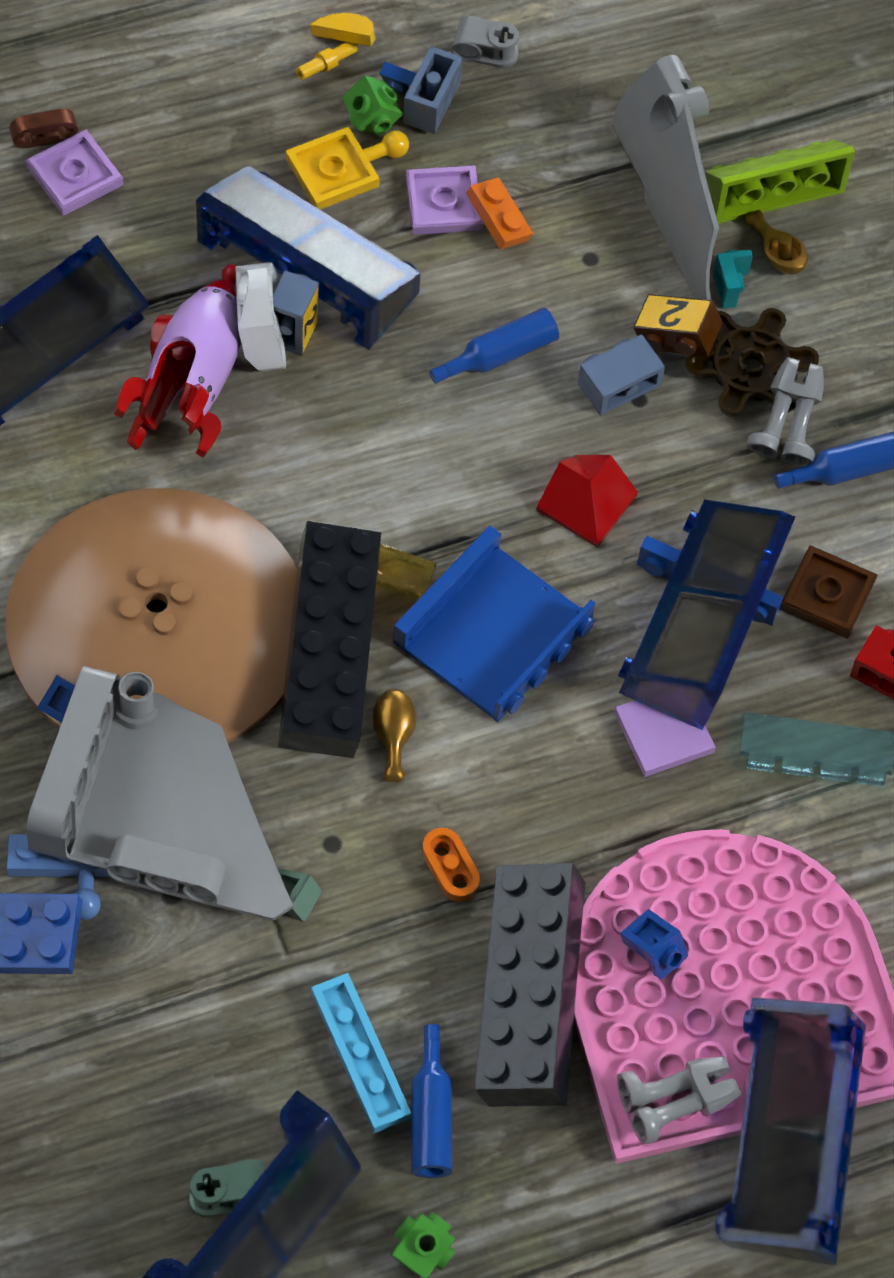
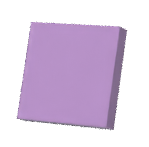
[26,129,124,216]
[405,166,483,235]
[614,683,716,777]

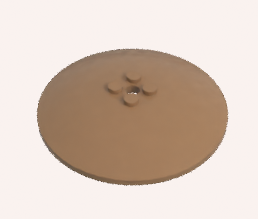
[5,488,297,744]

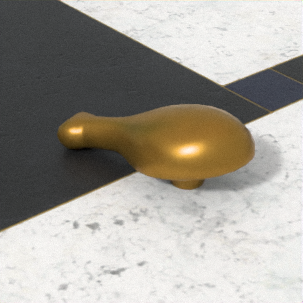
[745,210,808,275]
[372,689,417,782]

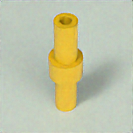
[295,42,358,80]

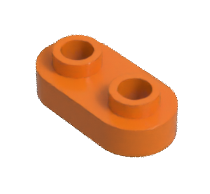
[422,828,480,902]

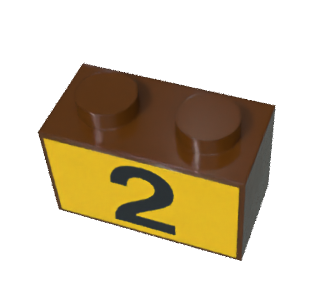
[633,294,723,357]

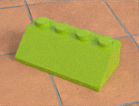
[704,139,855,224]

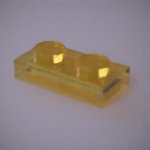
[376,544,436,600]

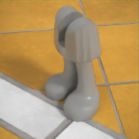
[747,357,824,465]
[617,1056,741,1144]

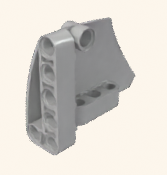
[26,666,293,921]

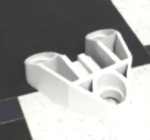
[236,262,286,372]

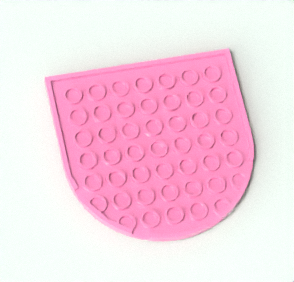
[574,829,894,1164]

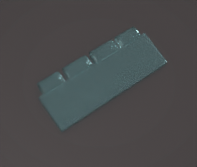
[740,712,894,786]

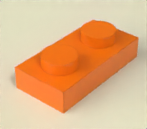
[466,177,533,250]

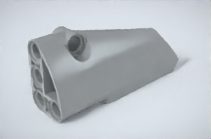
[612,55,719,300]

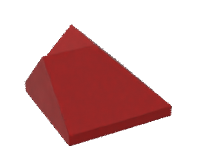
[536,455,638,548]

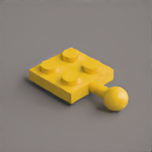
[286,126,409,211]

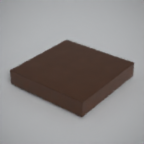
[780,545,878,639]

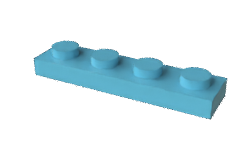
[311,973,412,1133]

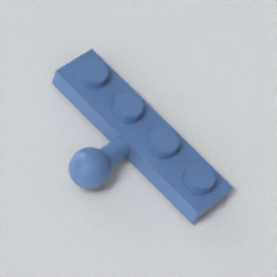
[7,834,110,920]

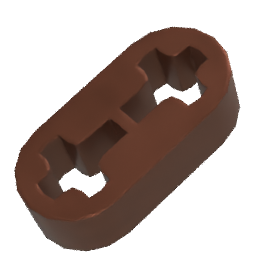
[9,108,78,149]

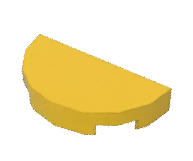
[310,13,375,47]

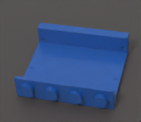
[393,525,595,722]

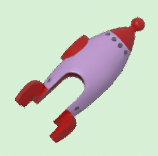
[114,264,241,458]

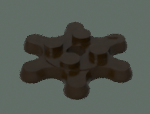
[685,308,819,417]

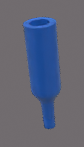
[429,307,559,384]
[774,431,894,489]
[412,1024,452,1178]

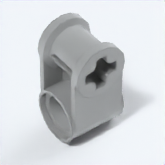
[451,16,519,68]

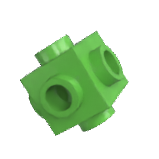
[342,75,403,136]
[389,1212,455,1278]

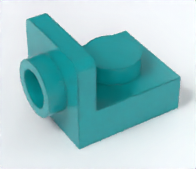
[712,250,753,309]

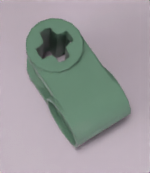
[189,1159,271,1217]

